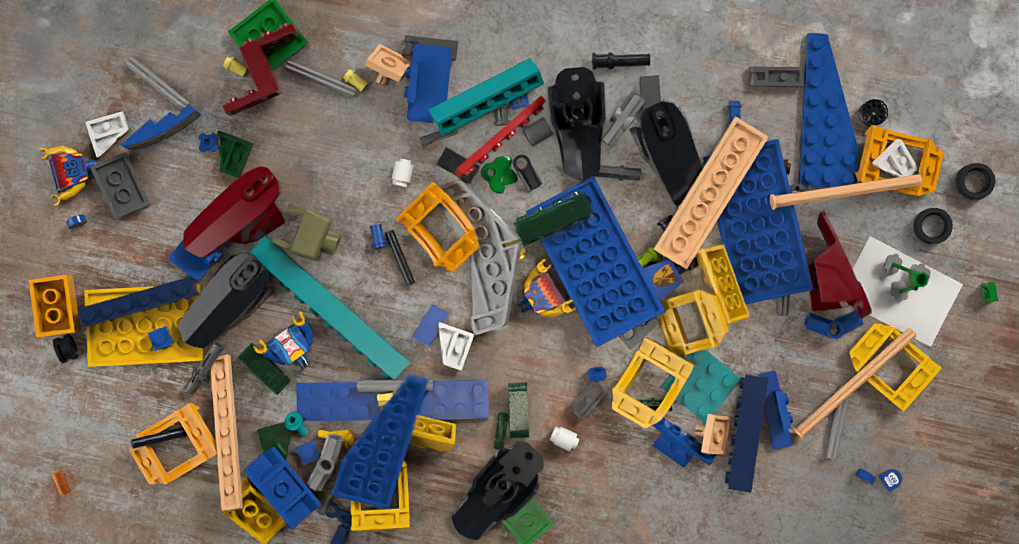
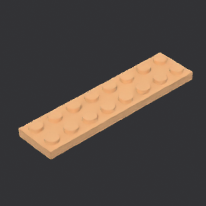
[653,117,768,269]

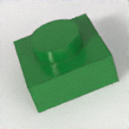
[981,282,999,302]

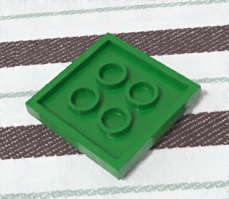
[228,0,309,70]

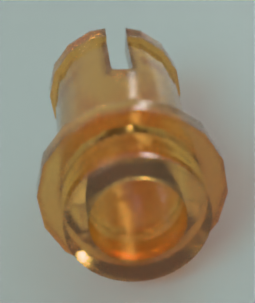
[51,470,71,496]

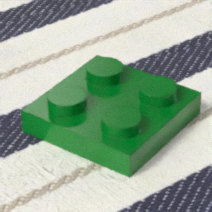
[502,497,555,544]

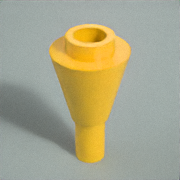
[318,429,354,448]

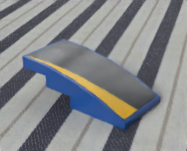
[121,105,202,151]

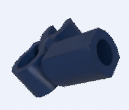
[325,503,352,544]

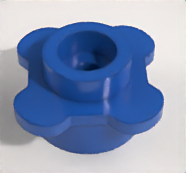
[199,133,218,152]

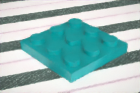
[660,349,741,423]

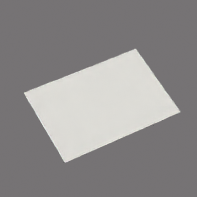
[853,236,963,347]

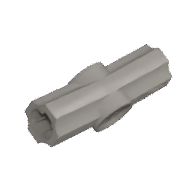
[601,91,646,147]
[307,434,344,491]

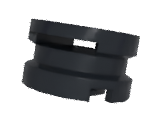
[858,99,888,127]
[53,333,79,364]

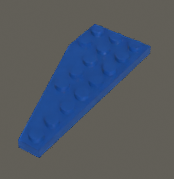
[798,33,859,188]
[332,374,428,509]

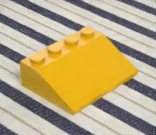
[697,244,750,325]

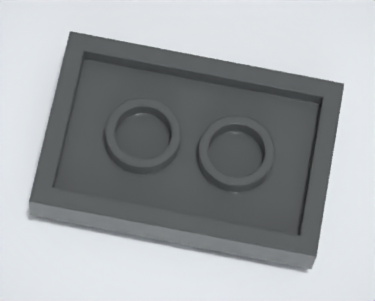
[90,152,150,220]

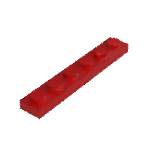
[454,96,546,178]

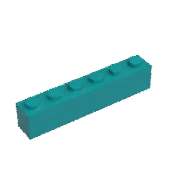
[428,58,544,136]

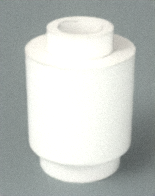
[391,158,414,188]
[550,427,579,452]

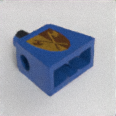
[643,259,689,301]

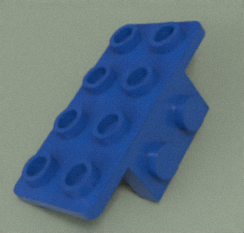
[404,44,452,123]
[169,240,232,281]

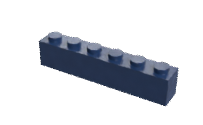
[78,277,199,327]
[725,373,769,493]

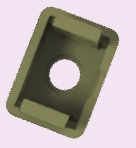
[273,203,341,261]

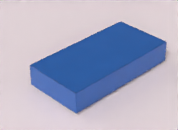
[412,304,448,347]

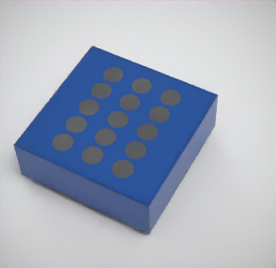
[509,93,530,110]

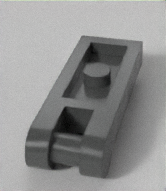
[403,35,458,61]
[749,67,803,87]

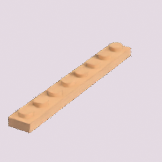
[211,354,243,511]

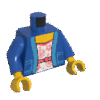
[253,311,313,370]

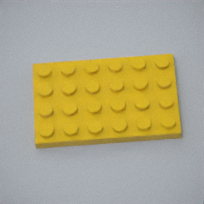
[84,284,204,367]

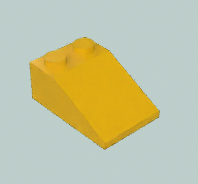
[220,476,286,544]

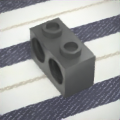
[618,318,659,350]

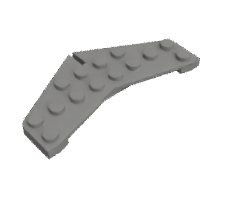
[438,180,522,336]

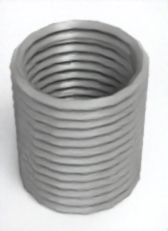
[523,117,554,147]

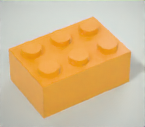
[28,275,81,338]

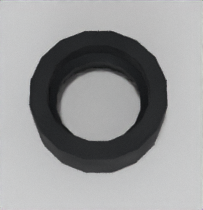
[956,163,995,200]
[913,208,953,244]

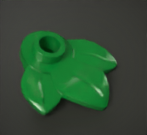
[481,156,518,194]

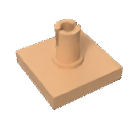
[365,44,412,85]
[694,414,733,455]

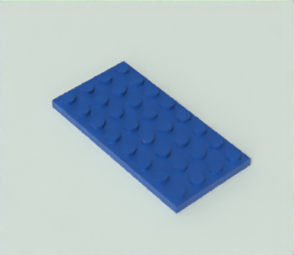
[703,139,814,305]
[526,176,665,348]

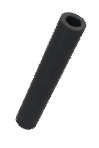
[385,230,415,286]
[131,427,188,449]

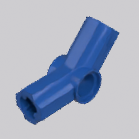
[804,310,864,339]

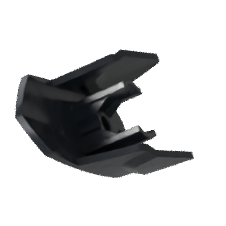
[548,67,606,180]
[629,100,702,206]
[179,252,274,348]
[451,442,544,540]

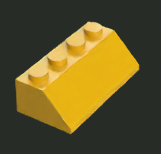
[381,407,456,453]

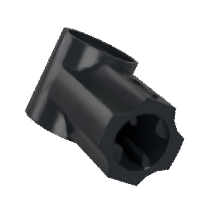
[512,155,543,193]

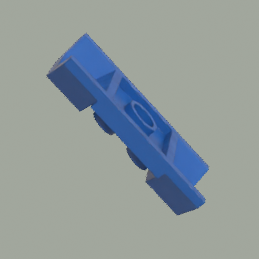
[243,446,322,531]

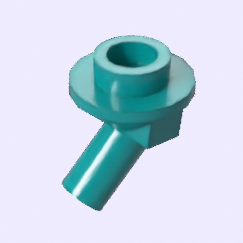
[284,412,308,436]

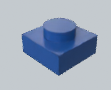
[148,326,174,351]
[296,439,321,465]

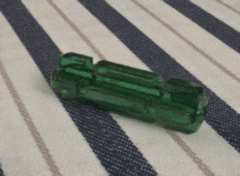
[494,412,509,450]

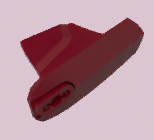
[183,166,285,258]
[808,210,872,319]

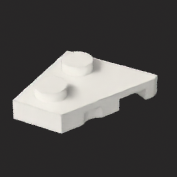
[85,111,129,157]
[872,139,918,178]
[438,322,474,371]

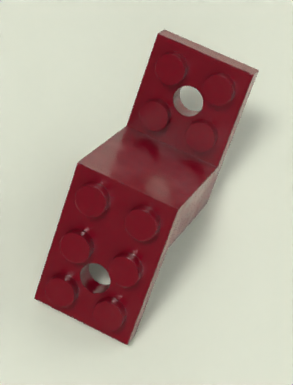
[222,23,300,116]

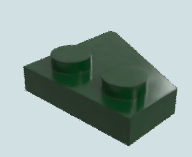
[217,130,253,178]
[257,422,292,461]

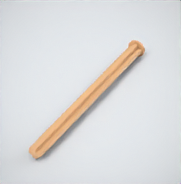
[770,174,922,210]
[793,328,916,440]

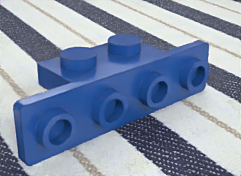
[758,371,793,449]
[652,417,716,467]

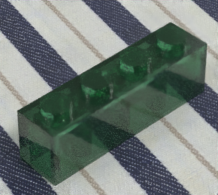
[514,191,594,246]

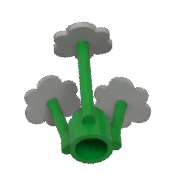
[884,254,931,302]

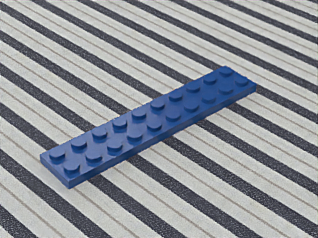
[296,380,489,421]

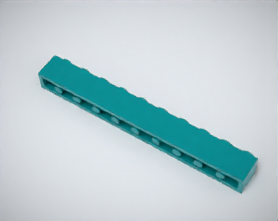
[250,236,410,380]

